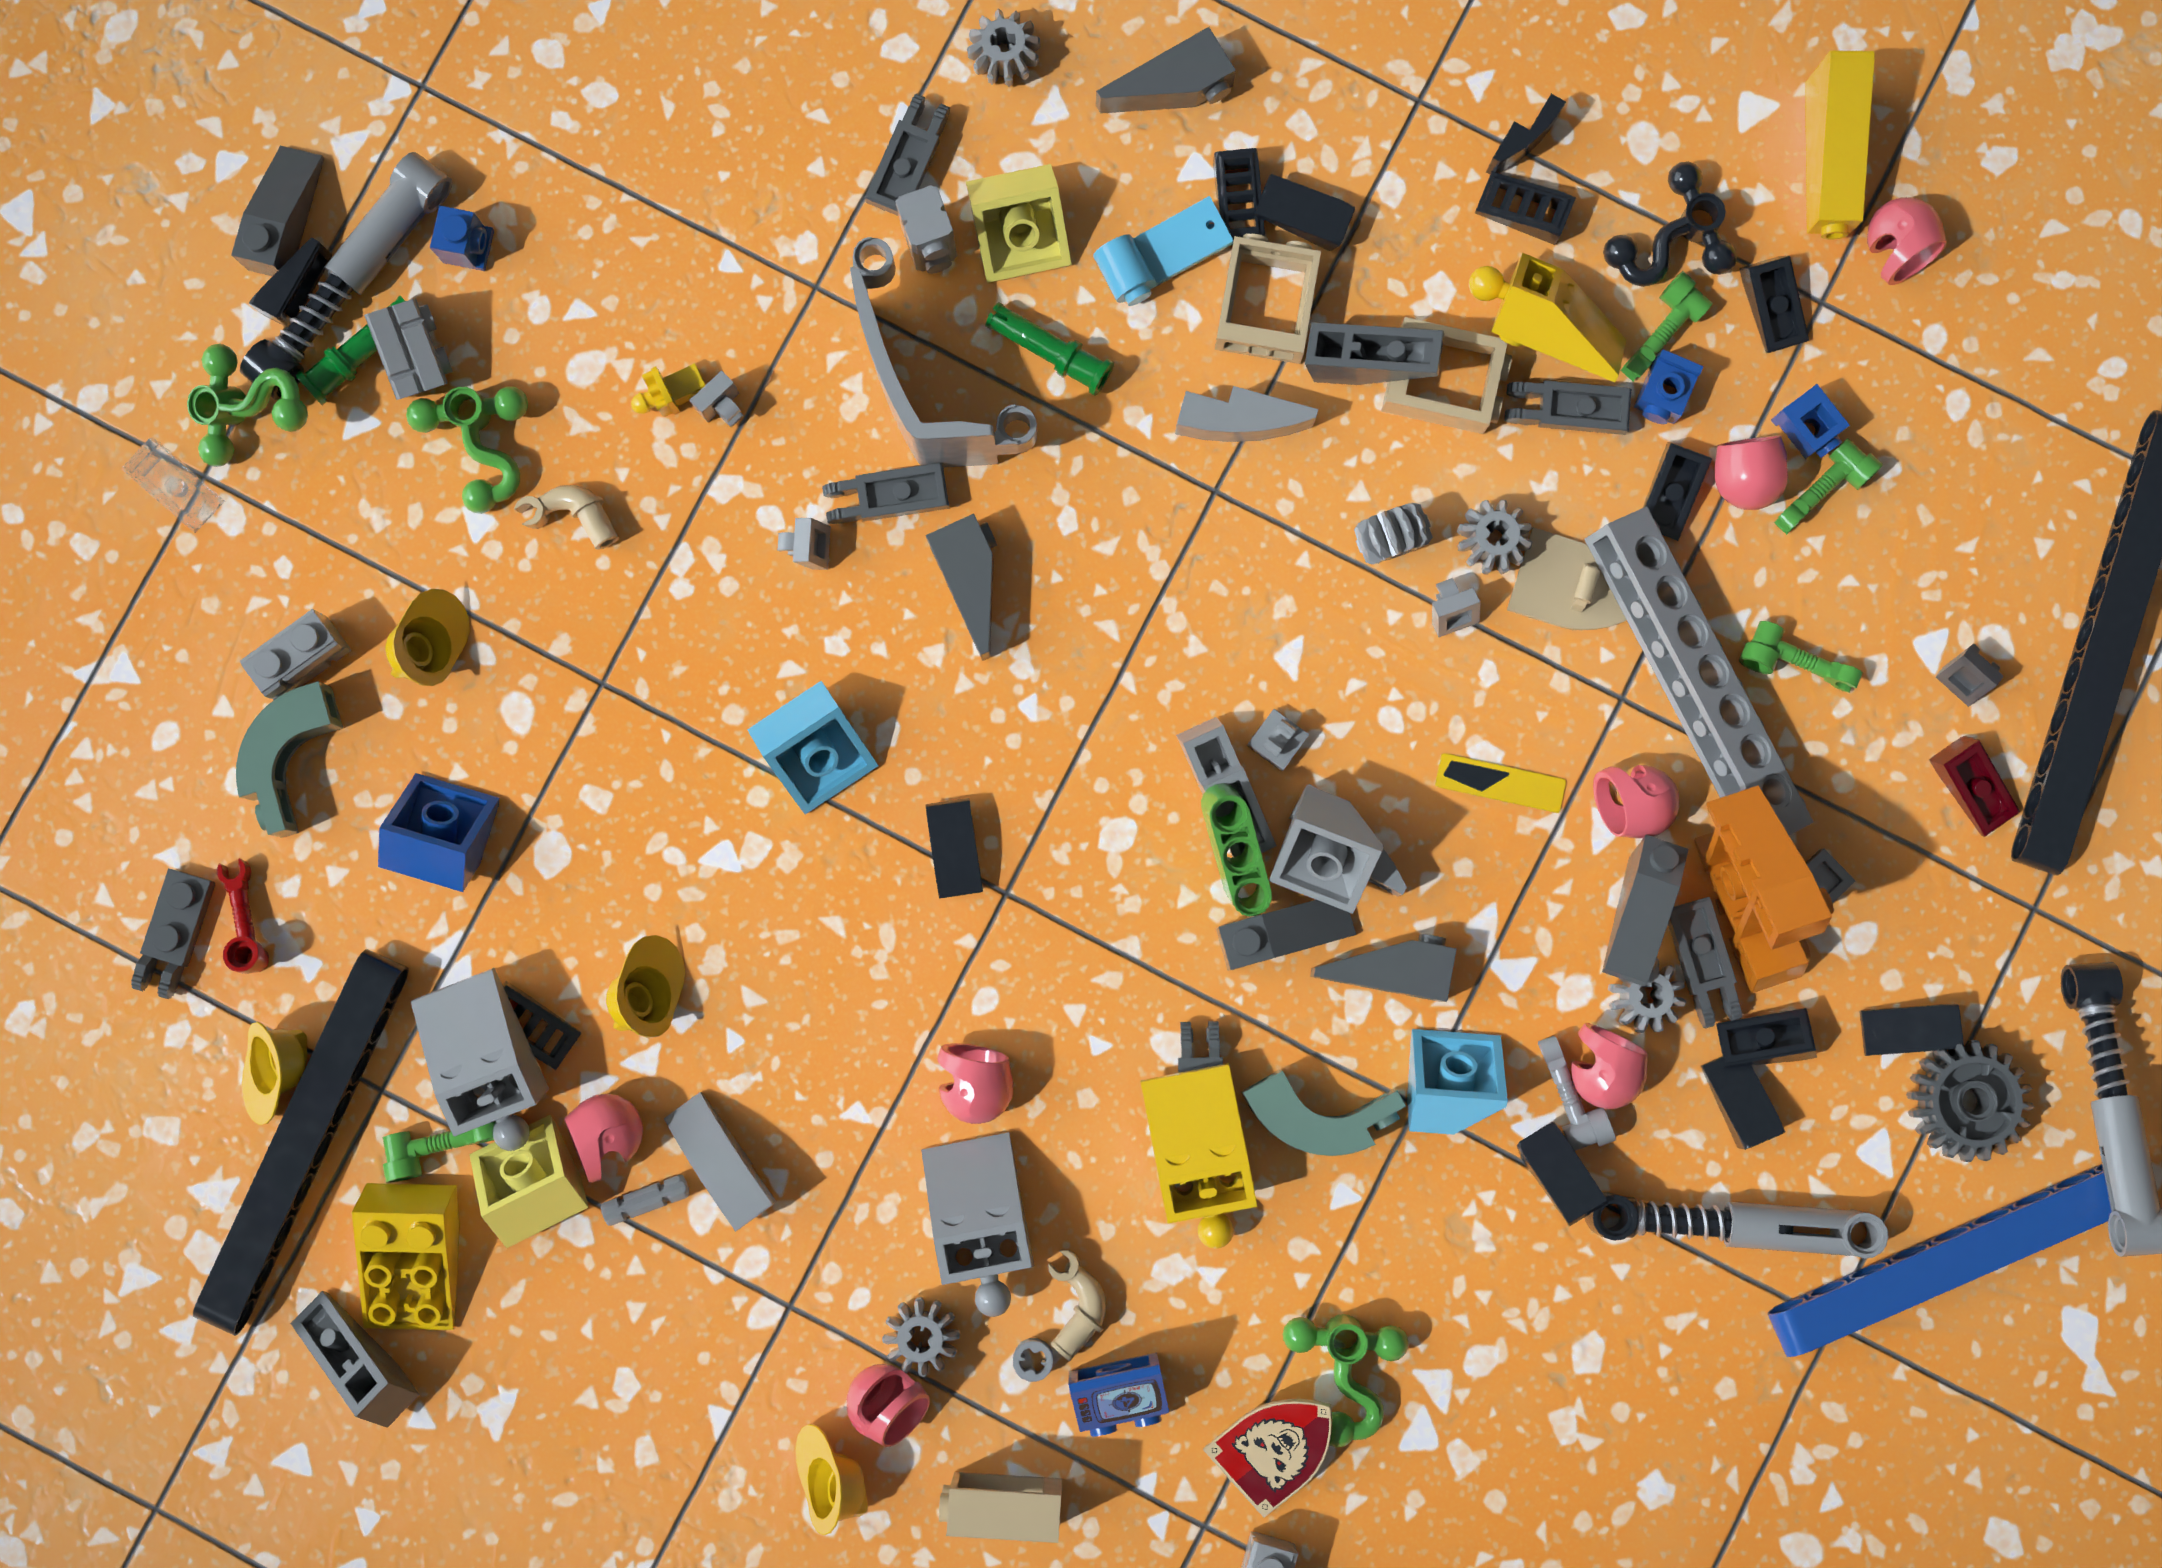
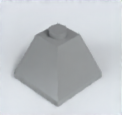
[1269,785,1384,914]

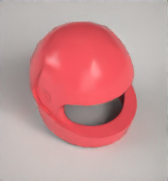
[1867,197,1947,285]
[1715,436,1788,510]
[1593,765,1680,839]
[1571,1023,1648,1109]
[937,1043,1014,1124]
[564,1094,643,1183]
[846,1364,930,1447]

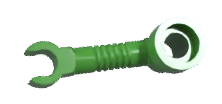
[1620,271,1713,382]
[1774,438,1883,535]
[1739,621,1863,693]
[382,1121,496,1183]

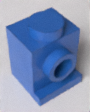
[430,205,494,271]
[1634,349,1704,425]
[1771,384,1850,459]

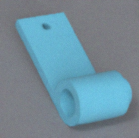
[1093,196,1234,306]

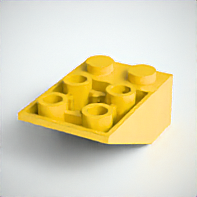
[352,1183,460,1330]

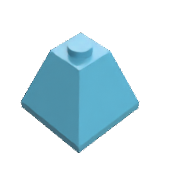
[1407,1029,1508,1135]

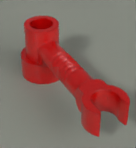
[217,858,269,974]

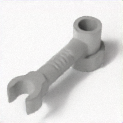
[1538,1036,1616,1151]

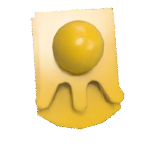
[631,363,706,417]

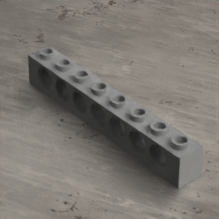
[1584,506,1814,835]

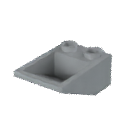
[411,967,549,1151]
[921,1132,1035,1317]

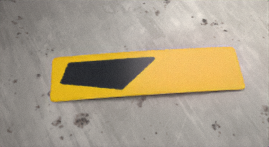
[1435,753,1566,813]

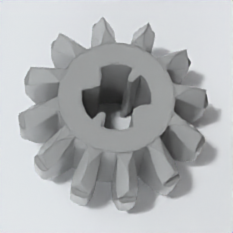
[967,8,1041,87]
[1457,500,1533,574]
[1354,503,1433,565]
[1608,958,1686,1033]
[882,1297,960,1377]

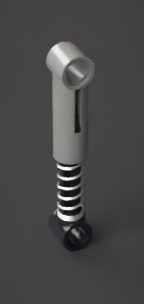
[240,152,453,401]
[2060,962,2162,1257]
[1585,1192,1888,1259]

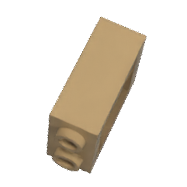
[1214,234,1321,364]
[1381,317,1512,434]
[939,1472,1062,1543]

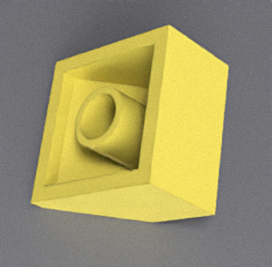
[966,164,1072,283]
[469,1115,588,1248]

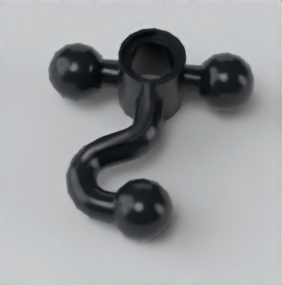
[1603,161,1737,287]

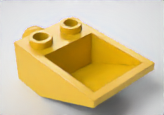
[1469,253,1626,382]
[1140,1063,1258,1249]

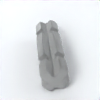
[601,1175,690,1226]

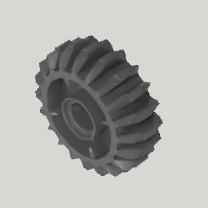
[1906,1040,2035,1162]

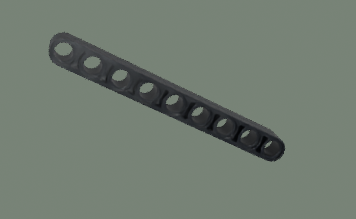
[193,949,409,1336]

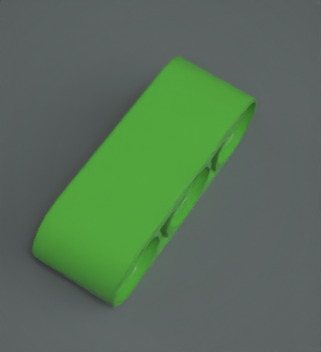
[1201,783,1272,917]

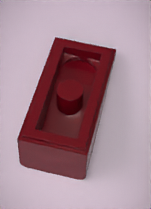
[1929,736,2020,837]

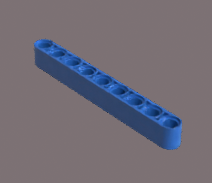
[1767,1164,2111,1357]

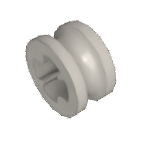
[1013,1338,1053,1382]

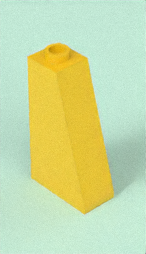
[1805,50,1875,240]

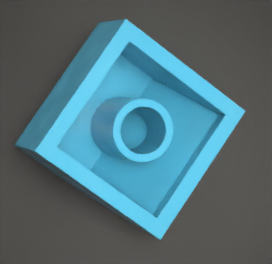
[747,681,879,815]

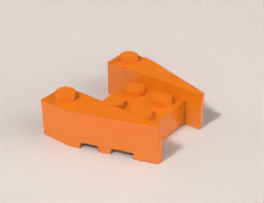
[1694,785,1834,994]

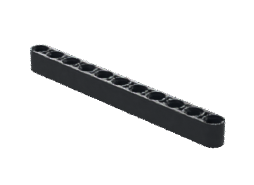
[2011,410,2162,876]

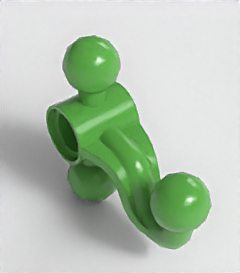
[187,343,308,467]
[406,386,528,514]
[1282,1314,1409,1448]

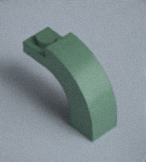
[236,681,343,838]
[1241,1070,1406,1156]

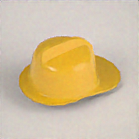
[385,589,470,686]
[606,935,685,1038]
[242,1022,307,1125]
[795,1424,868,1535]

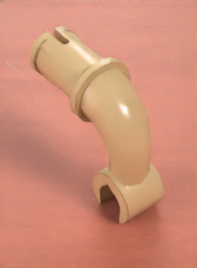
[514,485,619,550]
[1048,1249,1106,1361]

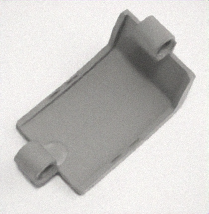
[850,236,1038,468]

